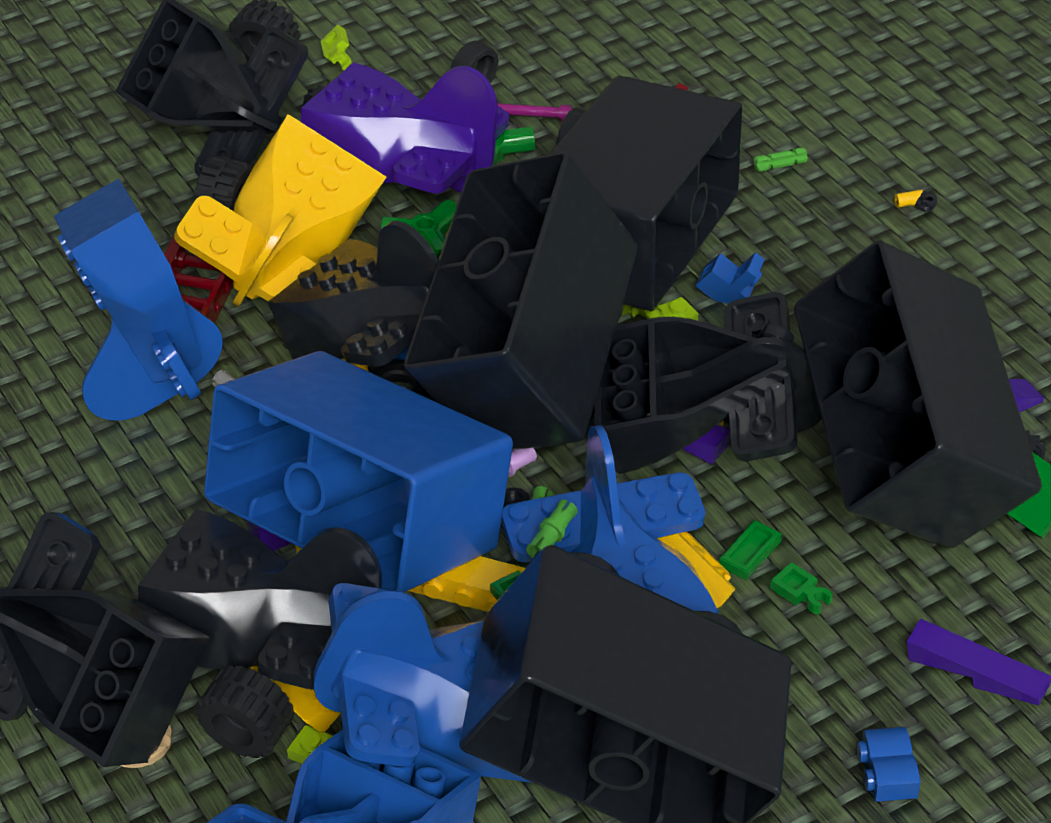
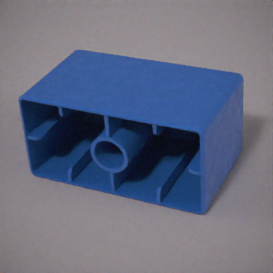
[204,351,513,593]

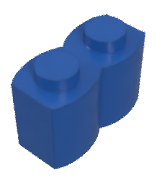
[856,727,920,802]

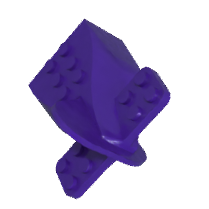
[301,62,510,193]

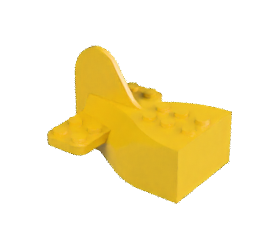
[174,114,386,308]

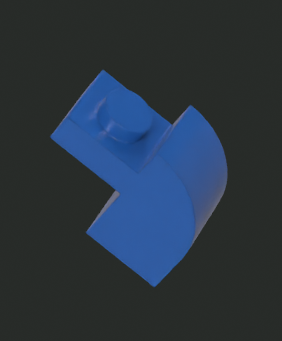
[695,252,765,304]

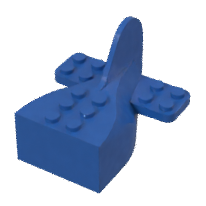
[54,179,222,421]
[502,425,718,614]
[313,583,531,783]
[207,730,481,823]

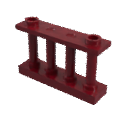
[164,237,233,323]

